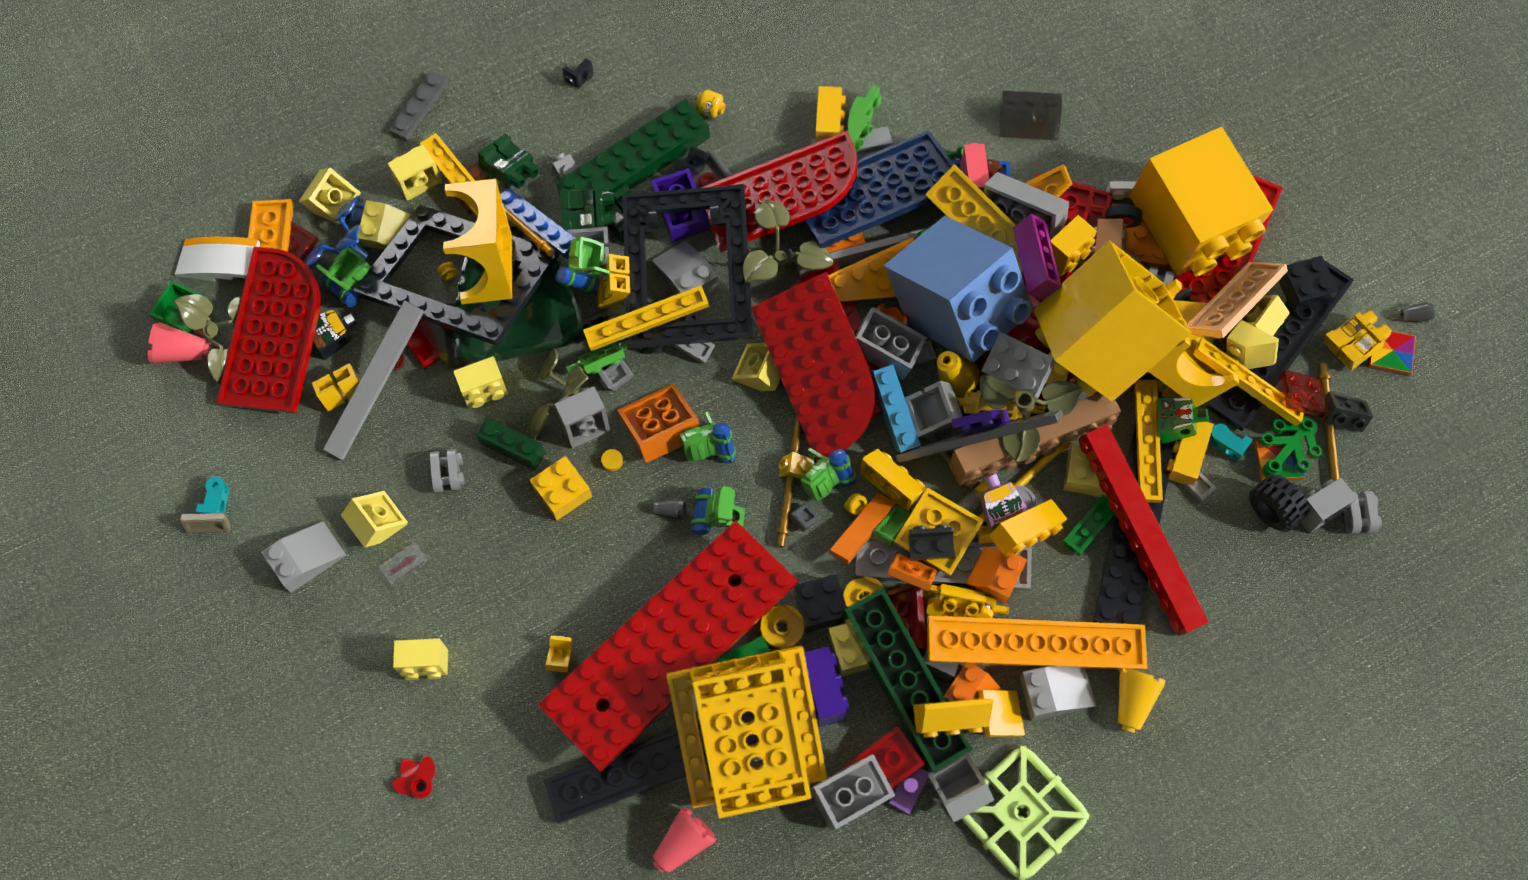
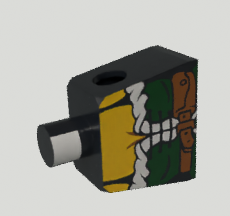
[313,310,357,360]

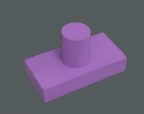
[889,768,929,815]

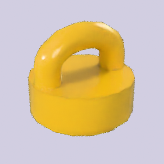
[844,493,868,516]

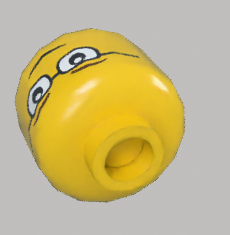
[695,90,726,119]

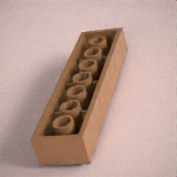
[949,393,1121,487]

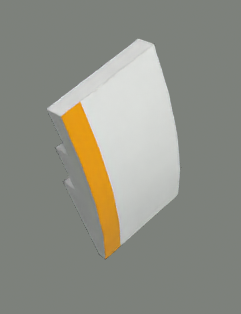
[175,237,260,281]

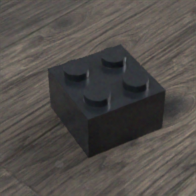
[1278,256,1338,312]
[794,574,847,633]

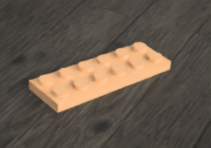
[1187,262,1288,338]

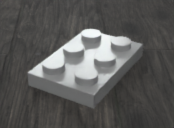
[982,332,1056,398]

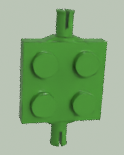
[566,340,628,374]

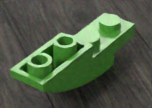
[848,85,882,152]

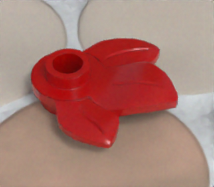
[392,756,436,799]

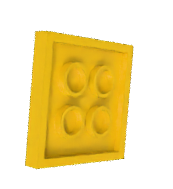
[894,487,984,577]

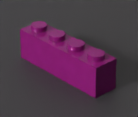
[1013,214,1062,300]

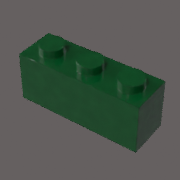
[476,417,546,471]

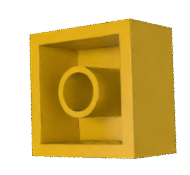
[1050,215,1097,276]
[530,456,592,521]

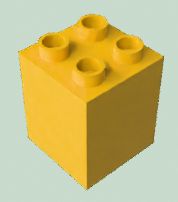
[1129,127,1273,277]
[1034,240,1192,402]

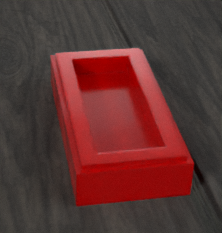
[407,325,442,369]

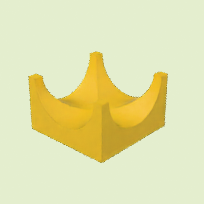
[443,179,512,304]
[1148,279,1239,407]

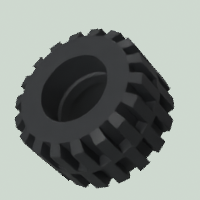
[1249,474,1310,532]

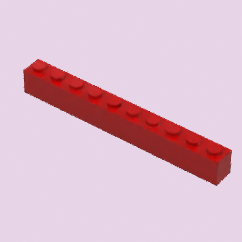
[1078,424,1209,636]

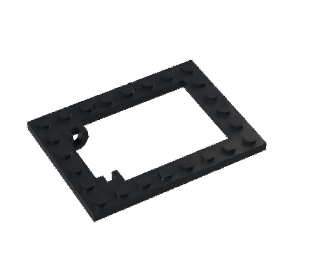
[622,184,753,349]
[353,205,559,346]

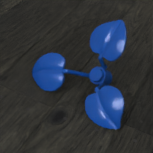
[304,196,369,267]

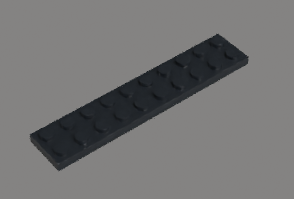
[1207,260,1354,431]
[1093,424,1175,624]
[544,711,758,824]

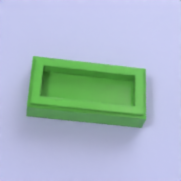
[873,505,911,546]

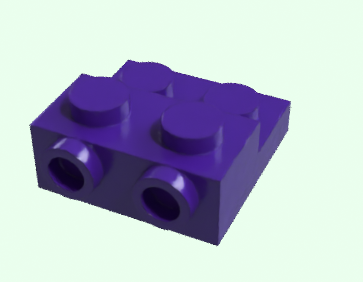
[951,409,1010,434]

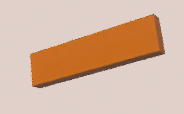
[830,493,896,565]

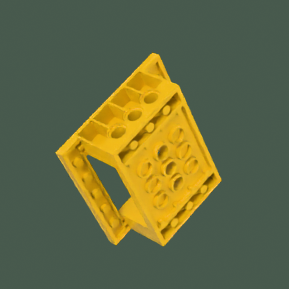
[666,645,827,818]

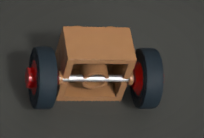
[1092,204,1143,255]

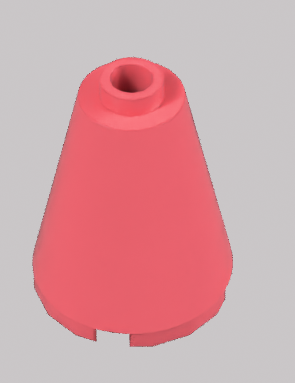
[148,322,210,363]
[653,807,717,873]

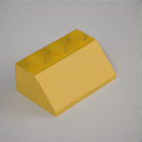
[860,449,926,512]
[913,698,994,737]

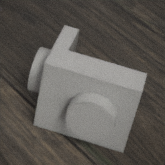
[550,153,578,179]
[598,359,634,391]

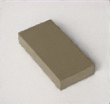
[180,513,231,533]

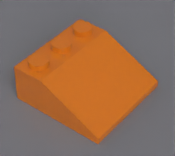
[617,383,700,463]

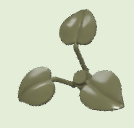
[743,200,833,283]
[174,294,241,385]
[530,348,589,441]
[980,375,1082,462]

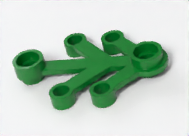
[1260,417,1322,477]

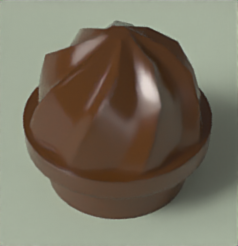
[987,159,1002,178]

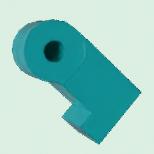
[1209,424,1253,462]
[196,476,229,514]

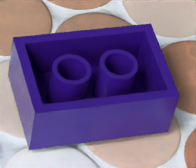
[651,168,710,242]
[804,647,849,728]

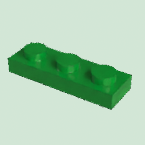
[1062,495,1115,556]

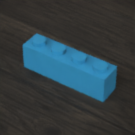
[871,365,921,453]

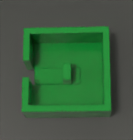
[149,280,208,334]

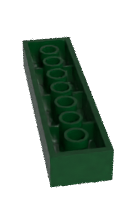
[556,99,710,211]
[839,588,973,772]

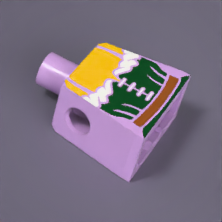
[980,473,1028,528]

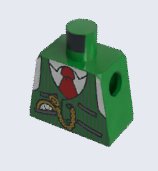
[1158,398,1209,444]

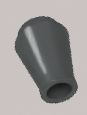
[1401,302,1435,322]
[654,498,686,519]

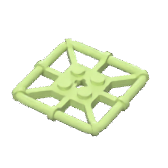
[961,746,1089,880]

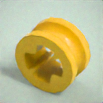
[437,262,458,281]

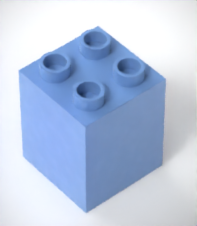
[884,216,1033,362]

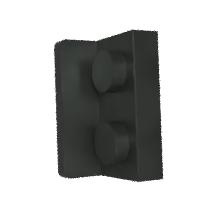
[1325,391,1373,432]
[908,525,955,561]

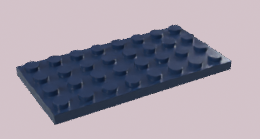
[803,130,954,248]

